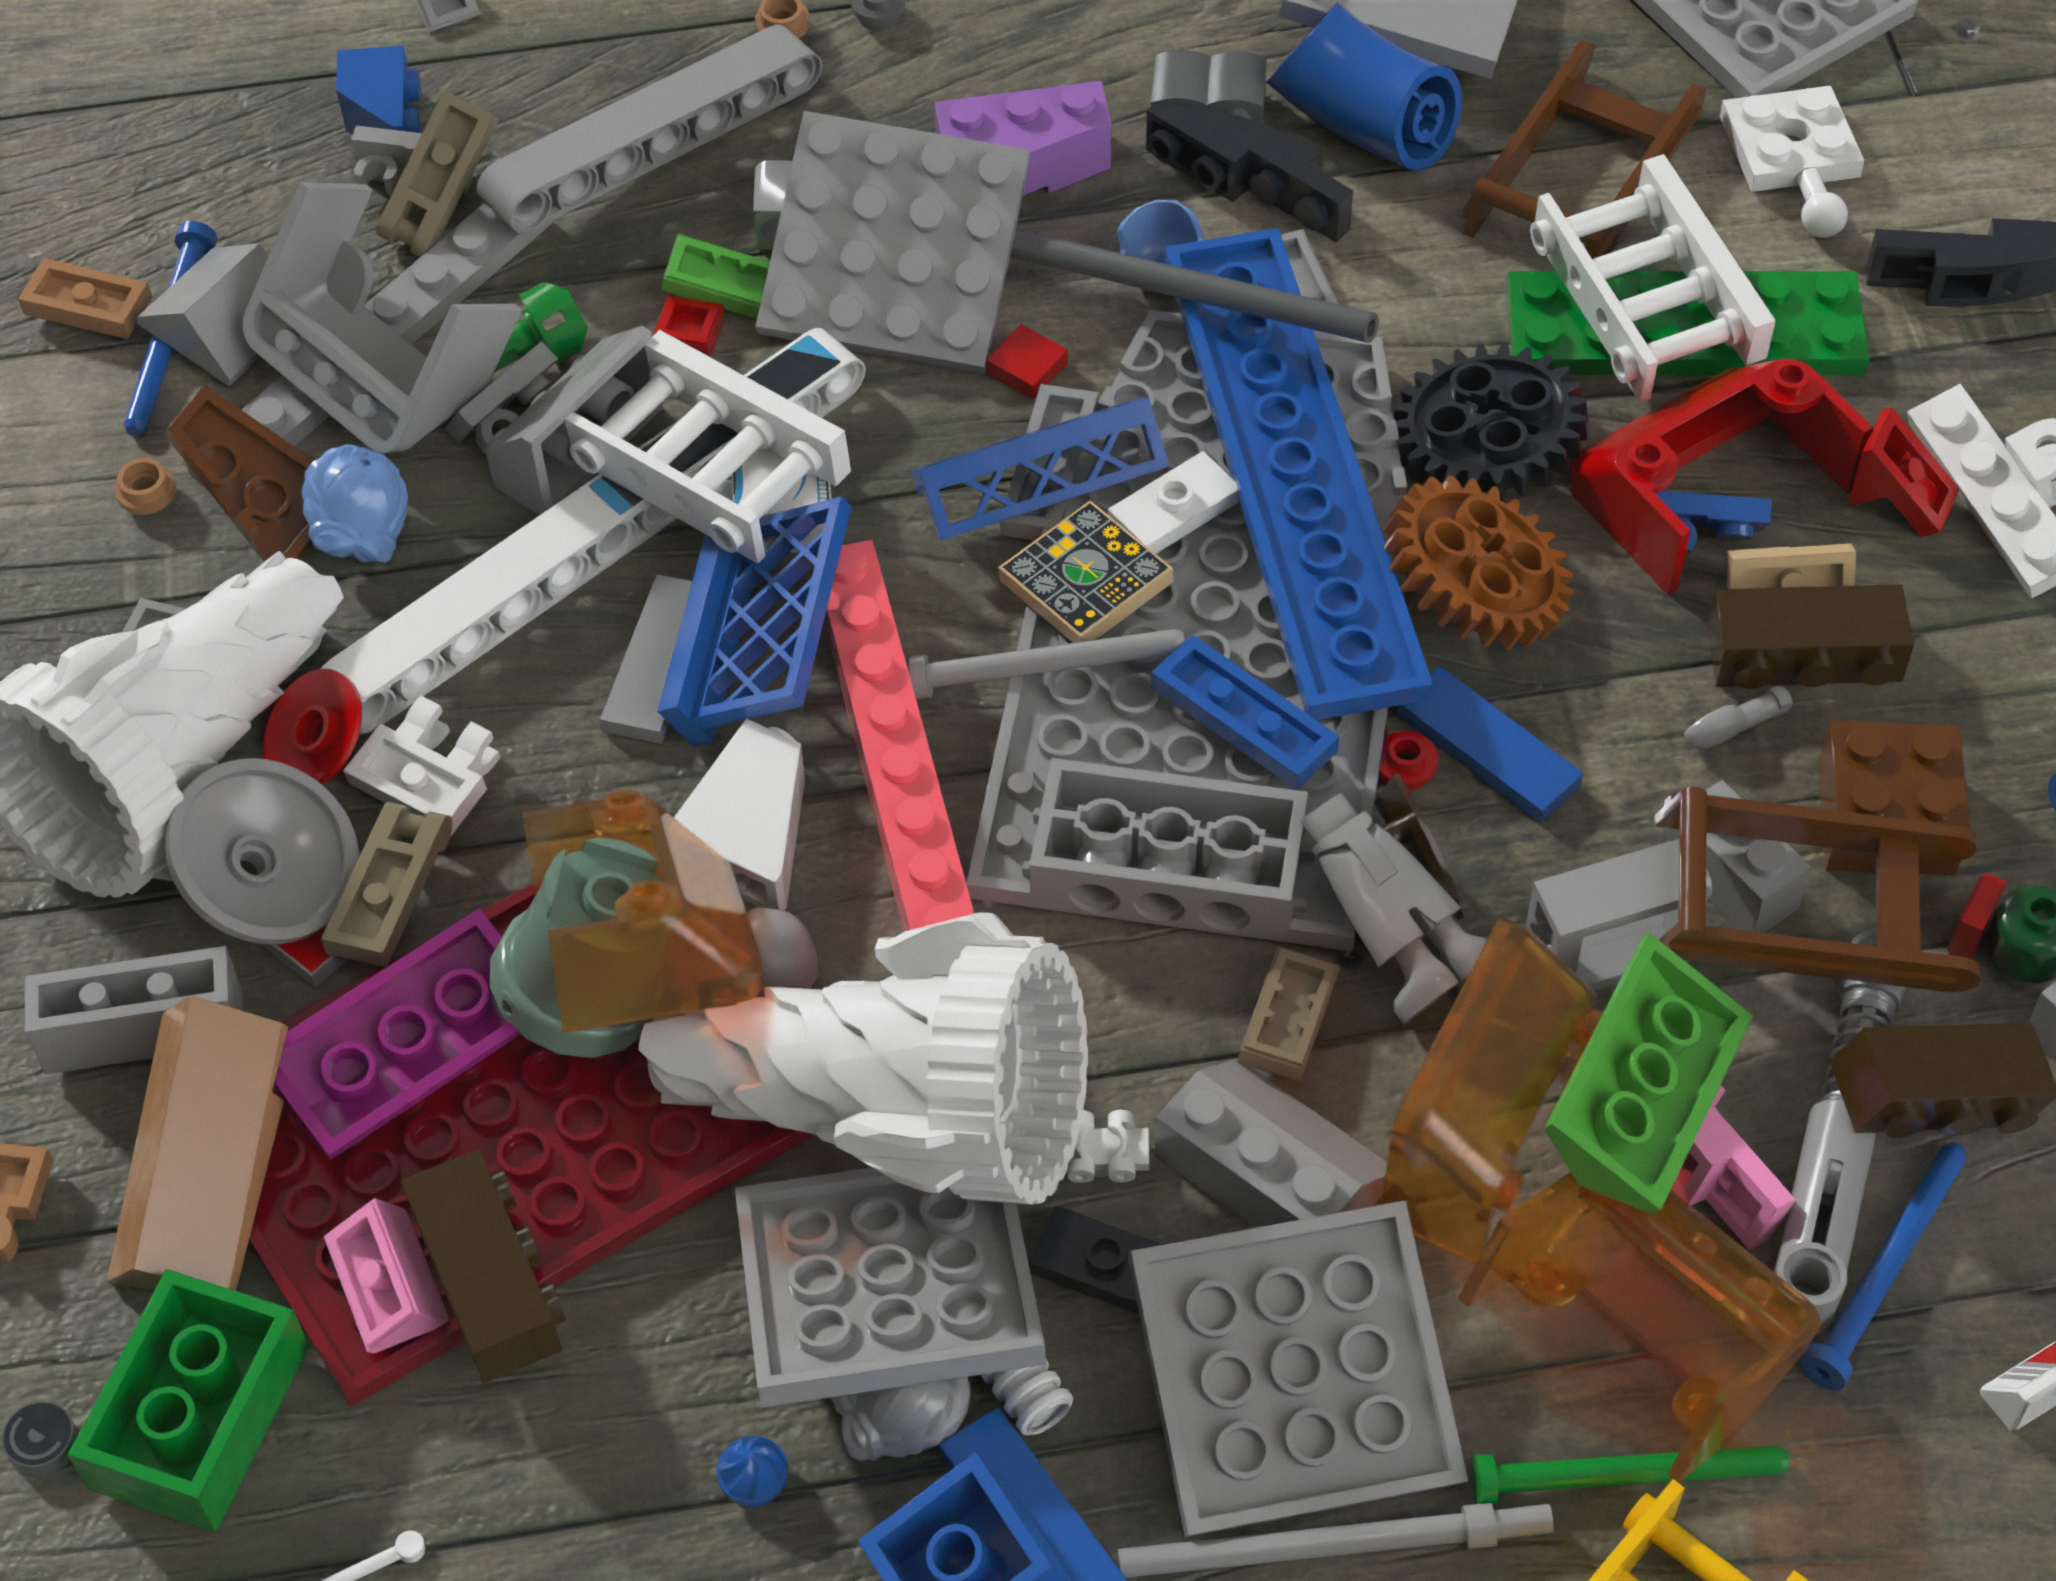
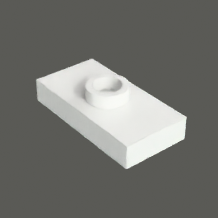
[1108,451,1239,554]

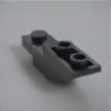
[1146,104,1353,243]
[1866,218,2056,307]

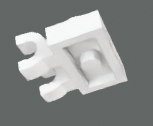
[343,695,501,836]

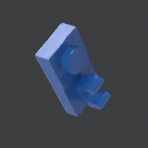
[1656,491,1772,553]

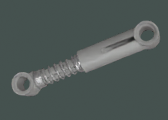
[1767,928,1907,1336]

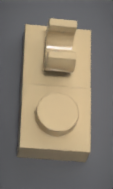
[1726,543,1856,589]

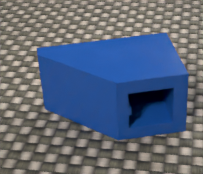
[336,45,422,134]

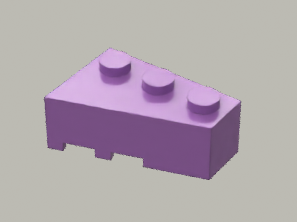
[934,81,1111,195]

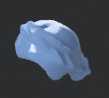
[302,444,409,563]

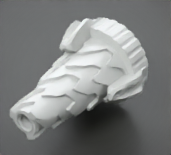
[0,551,344,898]
[638,912,1088,1205]

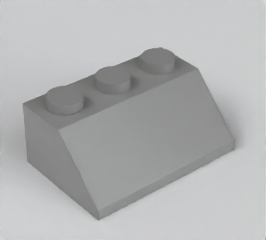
[485,326,663,515]
[1155,1058,1399,1228]

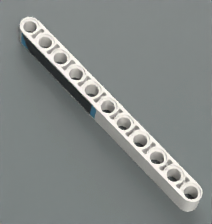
[321,328,866,735]

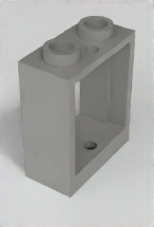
[1521,839,1712,1005]

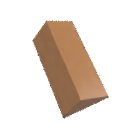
[107,995,288,1291]

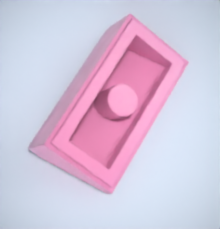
[324,1198,449,1354]

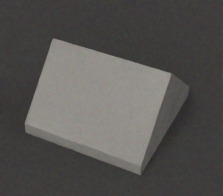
[137,243,268,387]

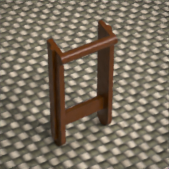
[1461,40,1706,259]
[1655,787,1981,992]

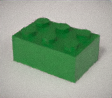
[68,1269,309,1533]

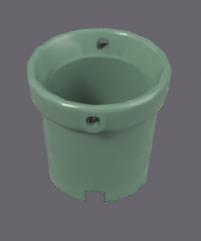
[490,837,678,1058]

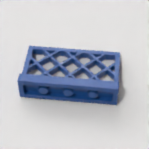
[657,496,851,747]

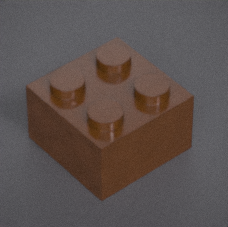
[1818,721,1971,875]

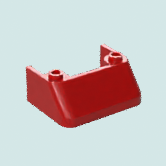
[1567,359,1873,596]

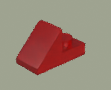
[1849,407,1960,537]

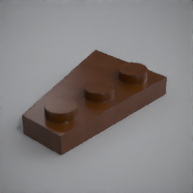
[167,385,314,562]

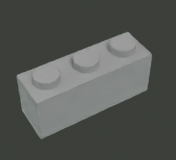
[25,946,243,1075]

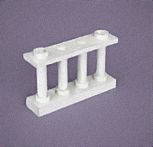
[1530,154,1776,403]
[564,330,851,564]

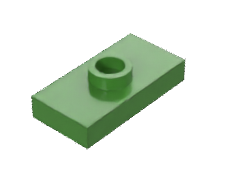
[661,234,770,319]

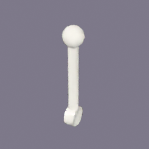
[320,1530,425,1581]

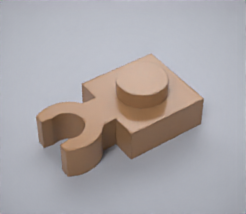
[0,1143,53,1262]

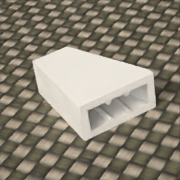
[665,718,805,911]

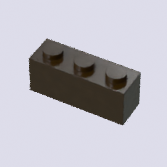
[1707,584,1914,689]
[1829,1023,2056,1138]
[401,1149,567,1384]

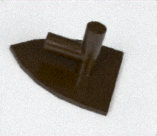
[1374,773,1464,920]

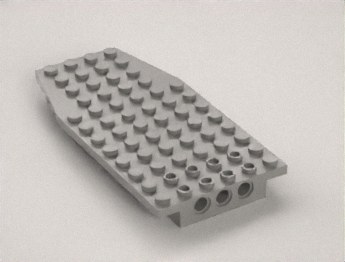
[966,310,1407,951]

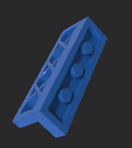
[910,397,1170,540]

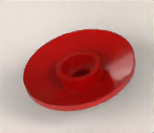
[263,669,362,784]

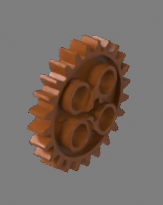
[1384,475,1574,650]

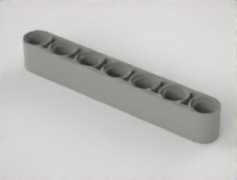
[477,24,823,233]

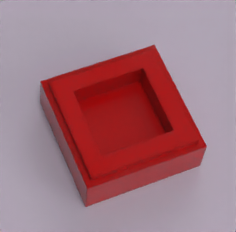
[653,295,725,357]
[986,324,1068,399]
[1947,872,2007,959]

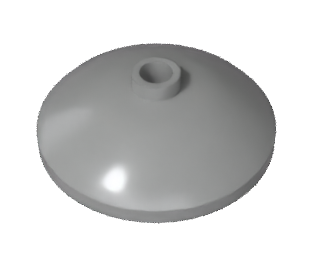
[165,758,359,945]

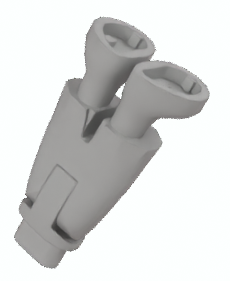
[1300,793,1501,1024]

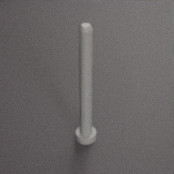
[909,629,1186,700]

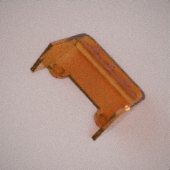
[522,790,764,1033]
[1381,917,1603,1264]
[1458,1172,1821,1483]

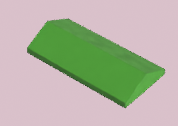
[1544,933,1753,1215]

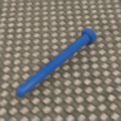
[124,221,218,437]
[1800,1142,1966,1390]

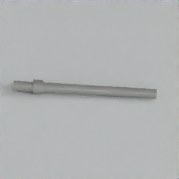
[1118,1503,1554,1578]

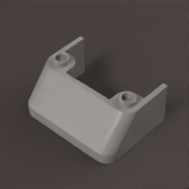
[243,182,522,453]

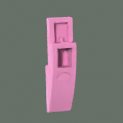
[1671,1085,1796,1250]

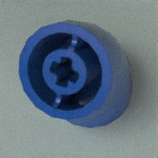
[1266,1,1462,171]

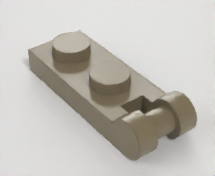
[376,90,499,257]
[321,802,452,968]

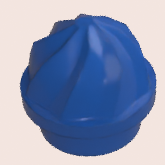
[716,1436,789,1507]

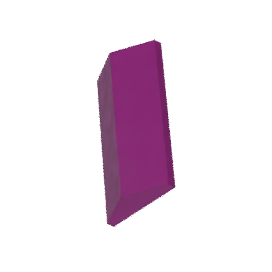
[273,908,521,1160]

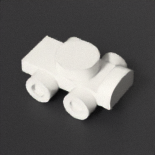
[1067,1110,1149,1183]

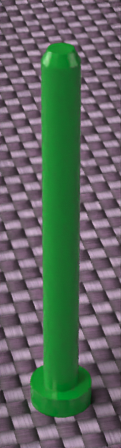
[1471,1445,1790,1505]

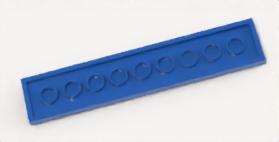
[1165,228,1433,720]

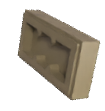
[1237,946,1340,1082]

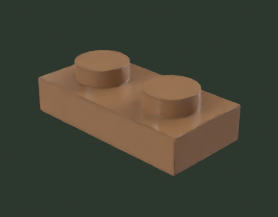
[18,258,153,339]

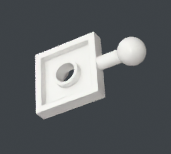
[1720,86,1864,238]

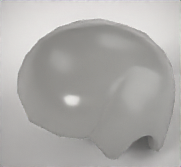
[713,907,819,997]

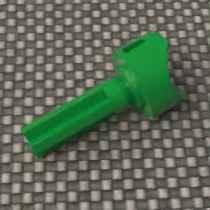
[493,282,588,373]

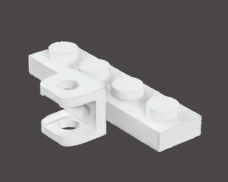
[1907,384,2056,599]

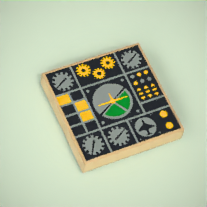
[998,500,1174,643]

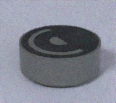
[2,1401,78,1477]

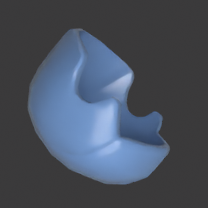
[1117,200,1205,292]

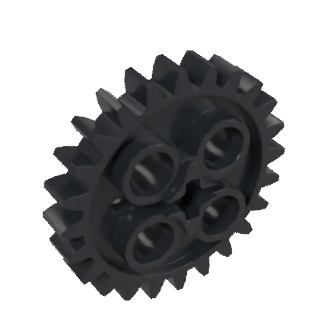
[1393,343,1588,502]

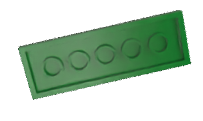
[1506,271,1869,375]

